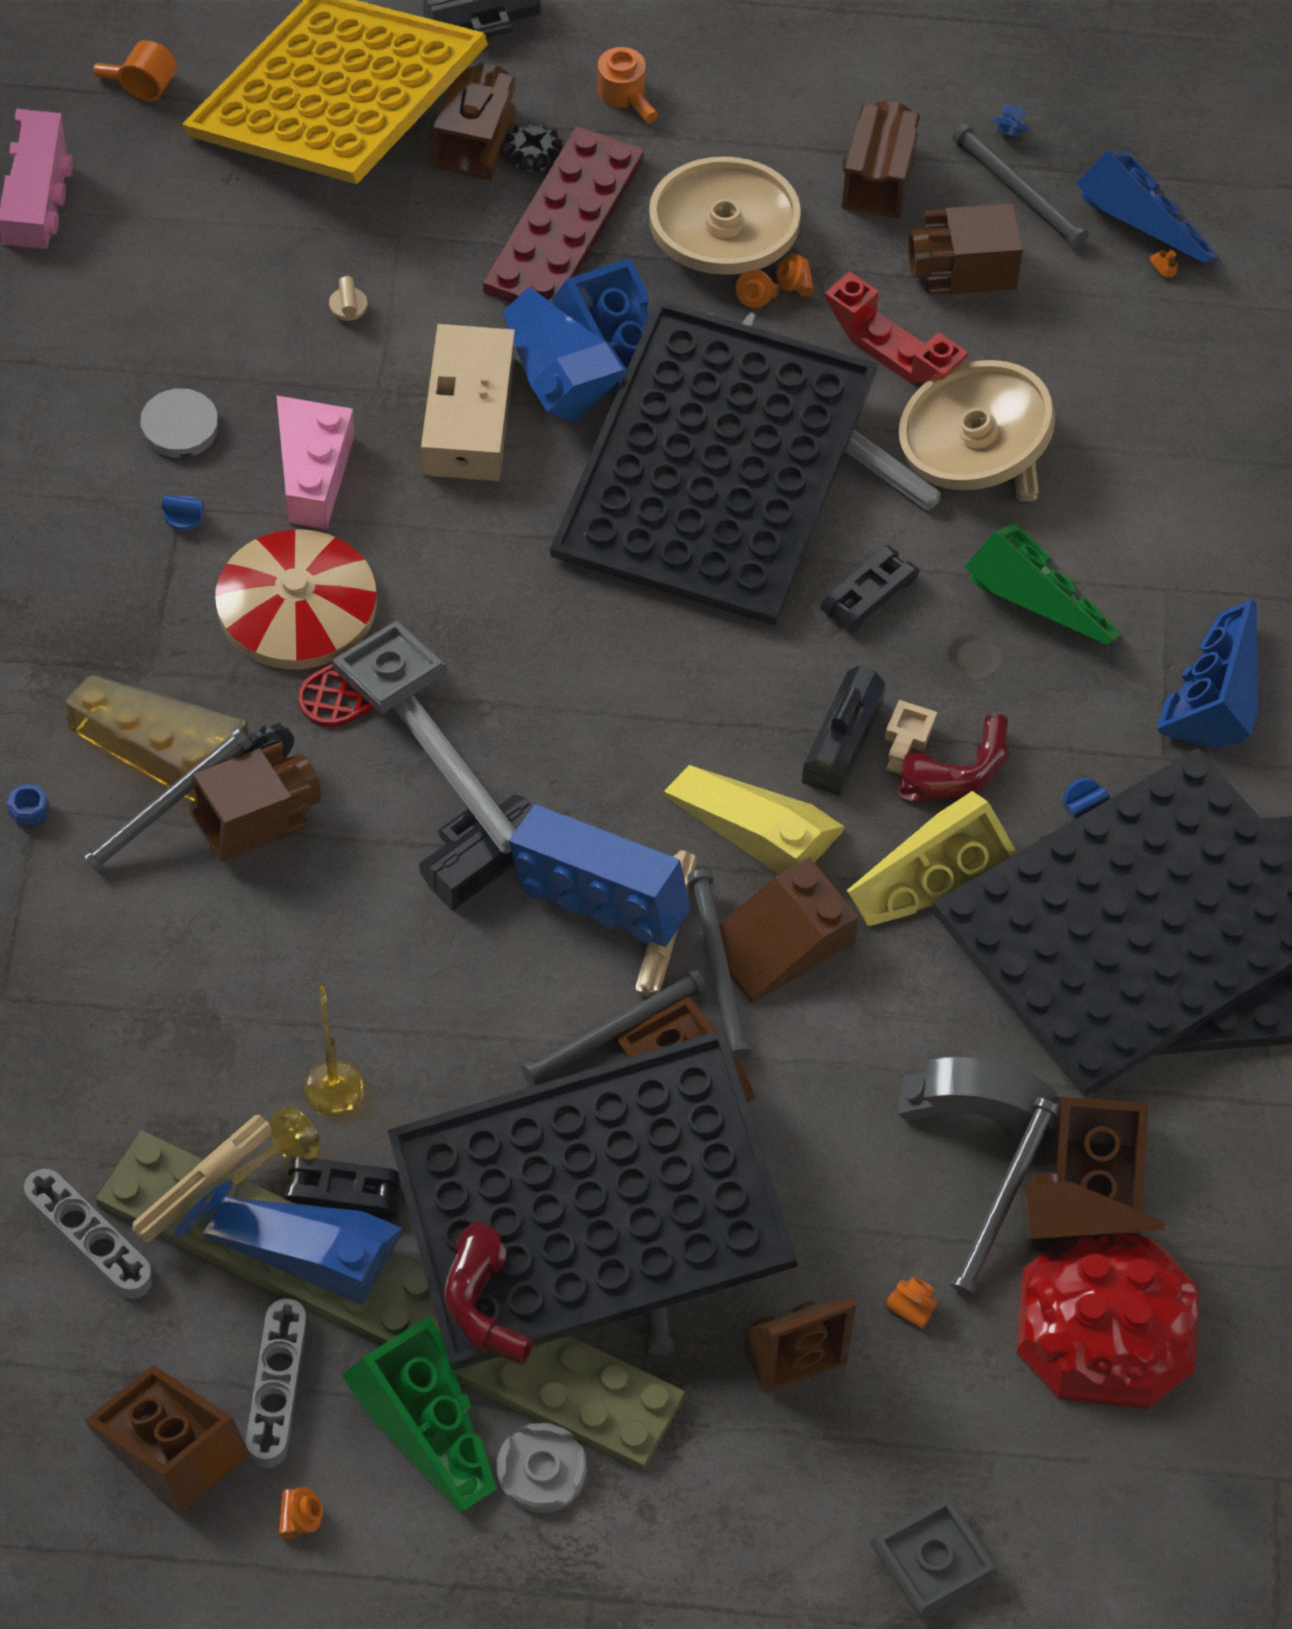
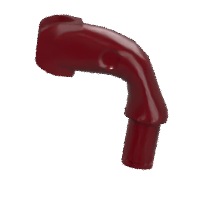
[898,713,1009,803]
[444,1222,533,1365]

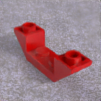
[824,271,968,383]

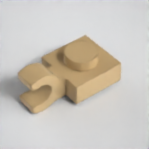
[885,700,937,775]

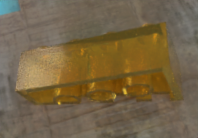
[65,674,249,801]

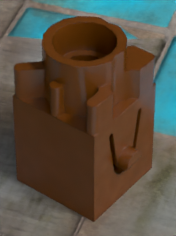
[433,63,516,180]
[841,101,920,218]
[908,203,1023,294]
[190,742,321,862]

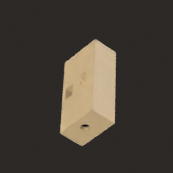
[421,324,515,481]

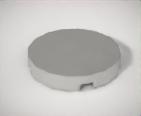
[140,389,218,458]
[497,1423,587,1513]

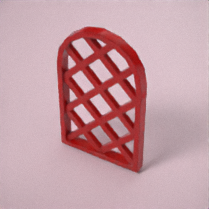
[299,663,375,727]

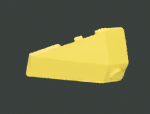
[663,765,845,875]
[846,791,1017,926]

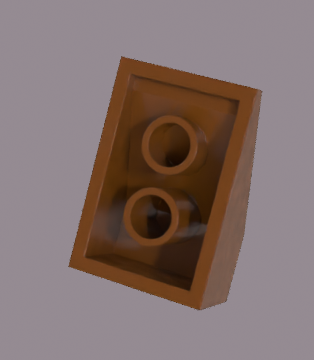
[704,857,859,1003]
[615,996,756,1103]
[1053,1097,1149,1235]
[1020,1172,1165,1239]
[744,1298,856,1393]
[85,1365,250,1513]

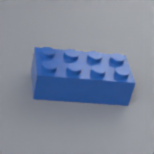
[509,804,691,947]

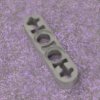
[24,1169,153,1299]
[246,1298,307,1468]

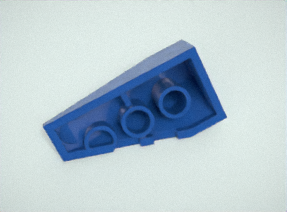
[1076,151,1219,263]
[552,258,649,395]
[502,287,628,423]
[1157,599,1258,749]
[204,1197,403,1305]

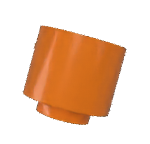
[93,40,178,102]
[597,47,658,123]

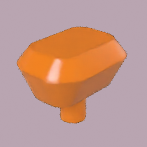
[1150,250,1178,278]

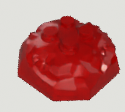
[1016,1232,1199,1409]

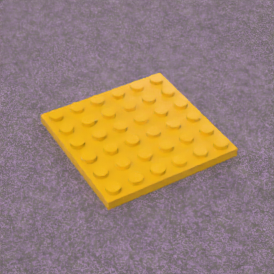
[182,0,488,184]

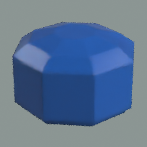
[7,784,49,826]

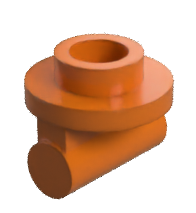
[776,253,814,297]
[736,270,780,308]
[885,1277,938,1330]
[279,1487,323,1539]

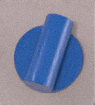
[992,105,1029,137]
[162,494,204,531]
[1063,778,1111,820]

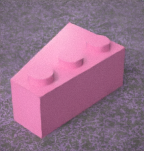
[0,109,73,249]
[276,395,355,530]

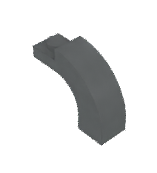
[898,1057,1058,1138]

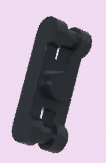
[820,545,920,633]
[282,1156,401,1219]

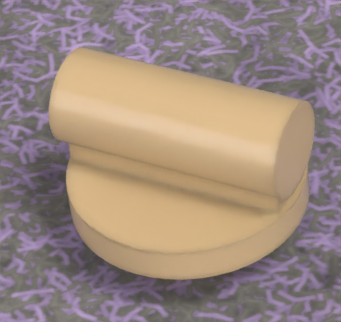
[329,276,367,321]

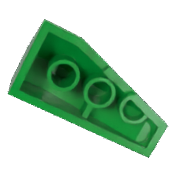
[964,523,1122,645]
[342,1316,497,1513]

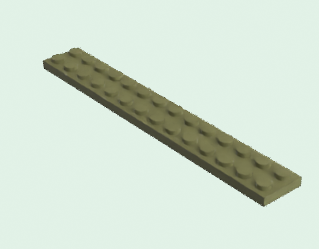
[96,1130,685,1472]

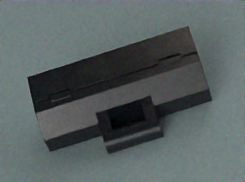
[423,0,541,38]
[802,665,886,796]
[419,794,533,911]

